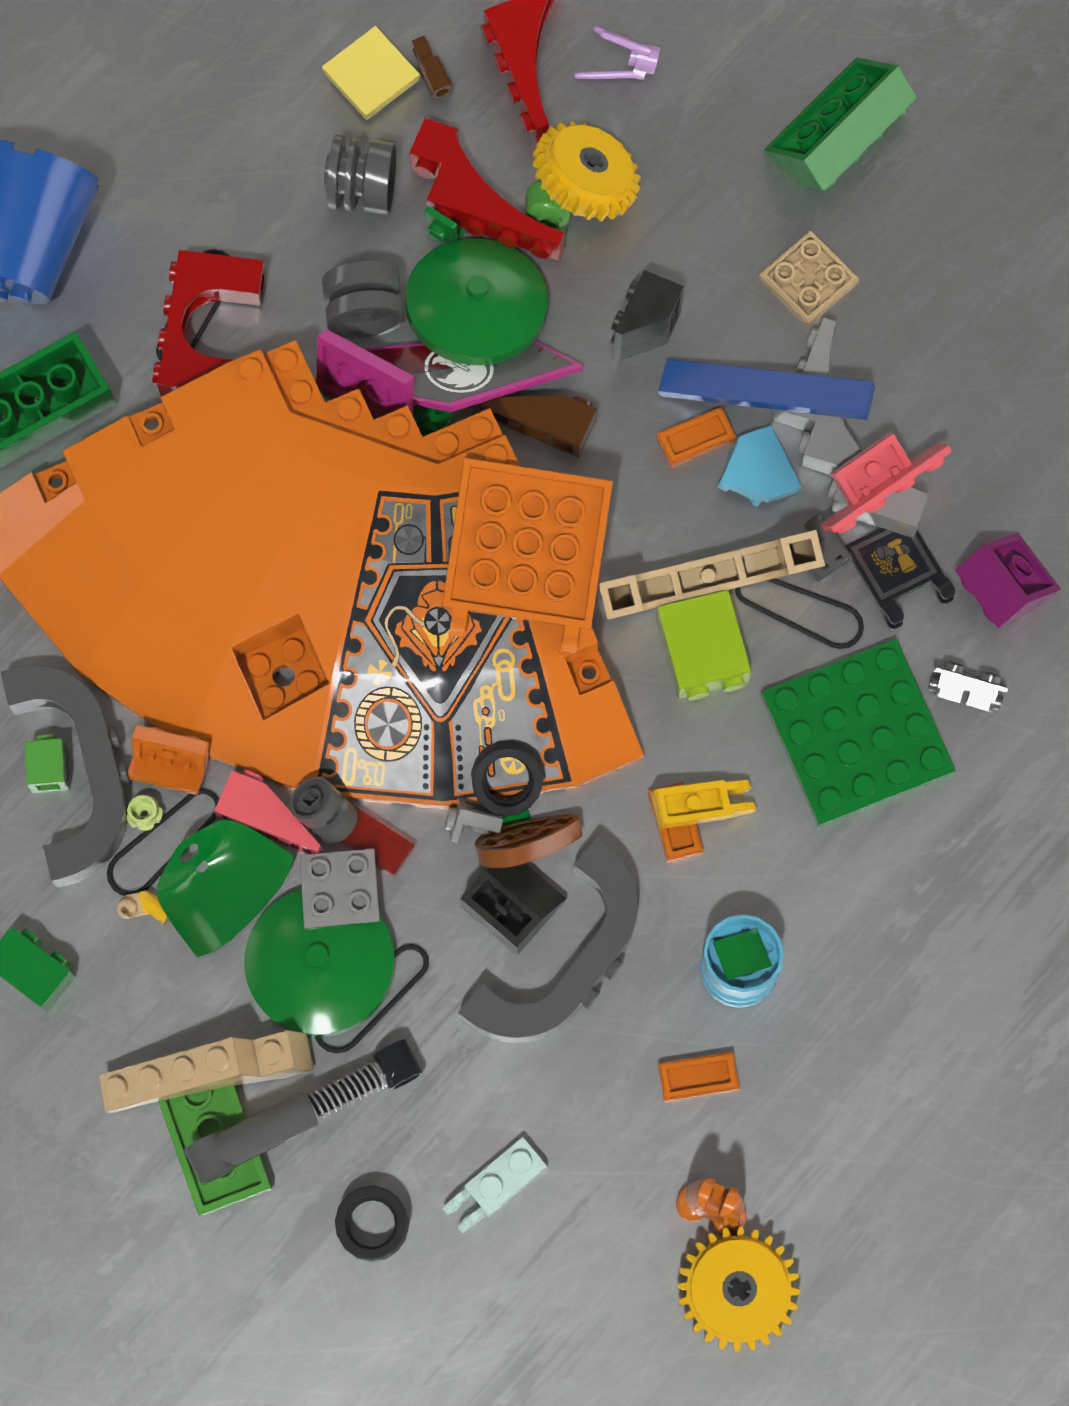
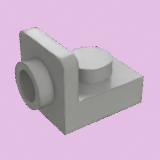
[444,797,503,844]

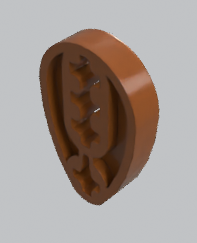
[475,814,582,868]

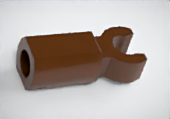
[412,36,453,100]

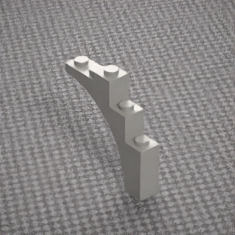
[773,317,928,538]

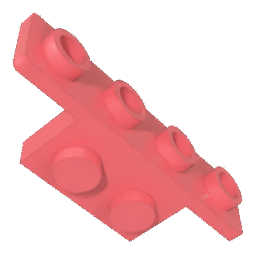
[820,433,952,534]

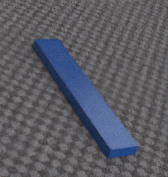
[658,359,875,420]

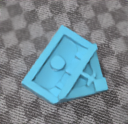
[717,426,802,507]

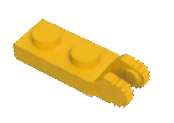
[651,780,756,829]

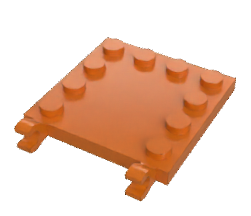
[442,458,613,655]

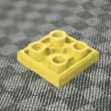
[322,26,420,121]

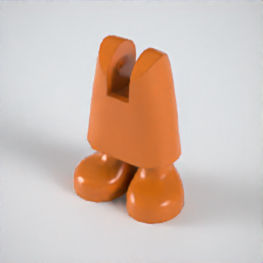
[676,1178,746,1237]

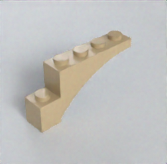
[99,1030,314,1113]

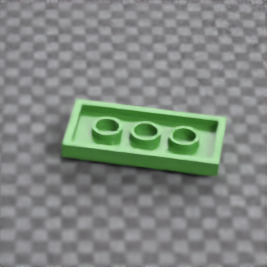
[158,1086,272,1217]

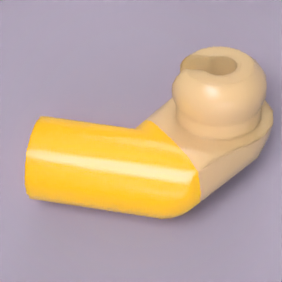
[116,891,169,925]

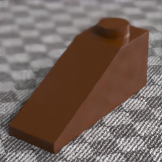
[480,395,597,458]

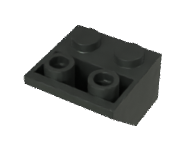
[610,270,684,361]
[460,863,567,955]

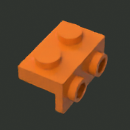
[127,725,209,795]

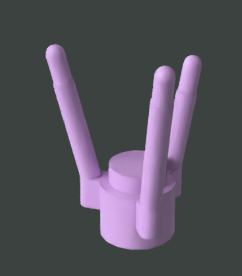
[574,26,660,81]

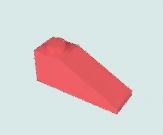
[214,770,323,854]

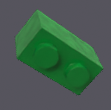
[0,926,75,1013]

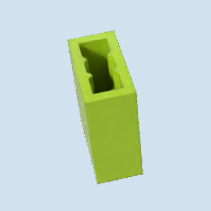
[656,590,751,701]

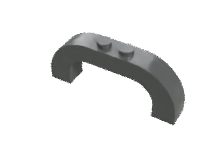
[0,665,130,888]
[458,836,638,1043]

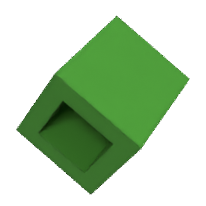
[25,734,69,793]

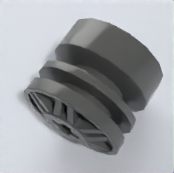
[324,135,396,215]

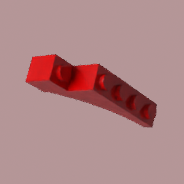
[480,0,555,144]
[409,118,564,261]

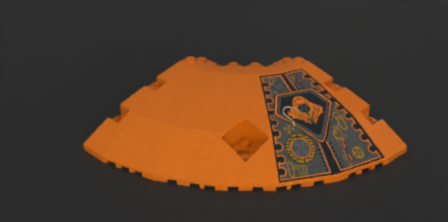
[0,340,644,809]

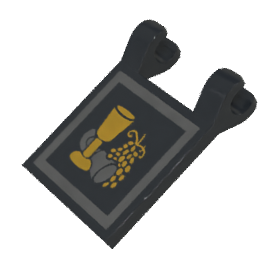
[845,528,955,630]

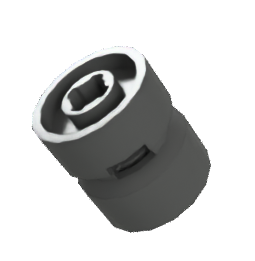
[290,777,358,844]

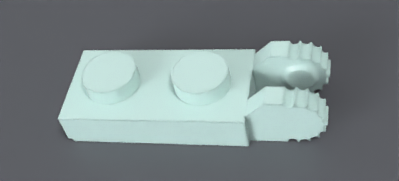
[442,1137,547,1234]

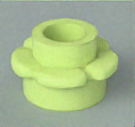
[126,795,163,831]

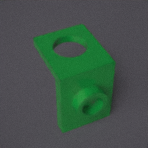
[424,206,467,243]

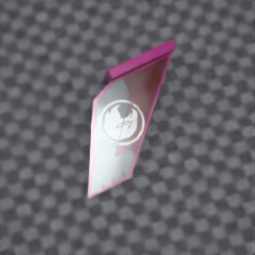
[316,329,583,420]

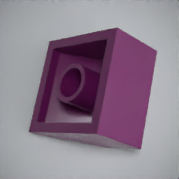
[955,533,1061,628]

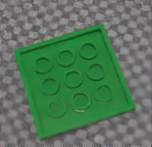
[761,639,956,828]

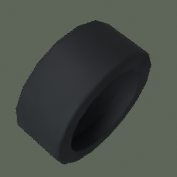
[471,741,543,816]
[335,1186,409,1262]

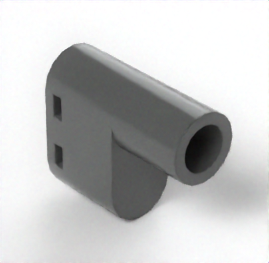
[804,513,853,582]

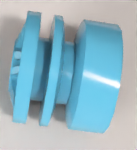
[699,915,784,1008]

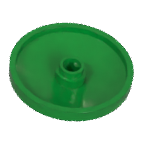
[405,238,548,365]
[244,889,395,1037]

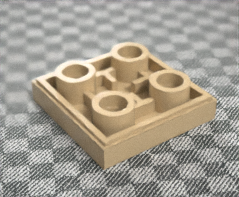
[759,230,859,327]

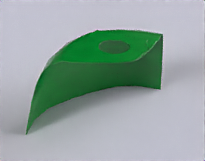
[157,820,294,957]

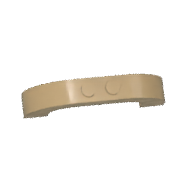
[598,530,825,620]

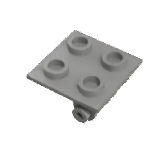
[300,849,380,928]

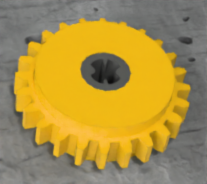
[532,121,641,221]
[676,1227,800,1352]

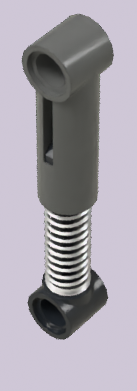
[184,1039,423,1185]

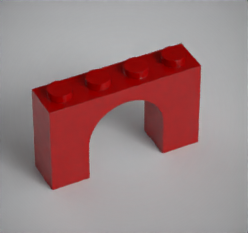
[152,250,266,396]

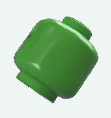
[525,180,571,230]

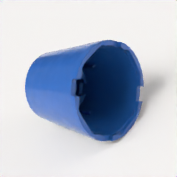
[0,140,99,304]

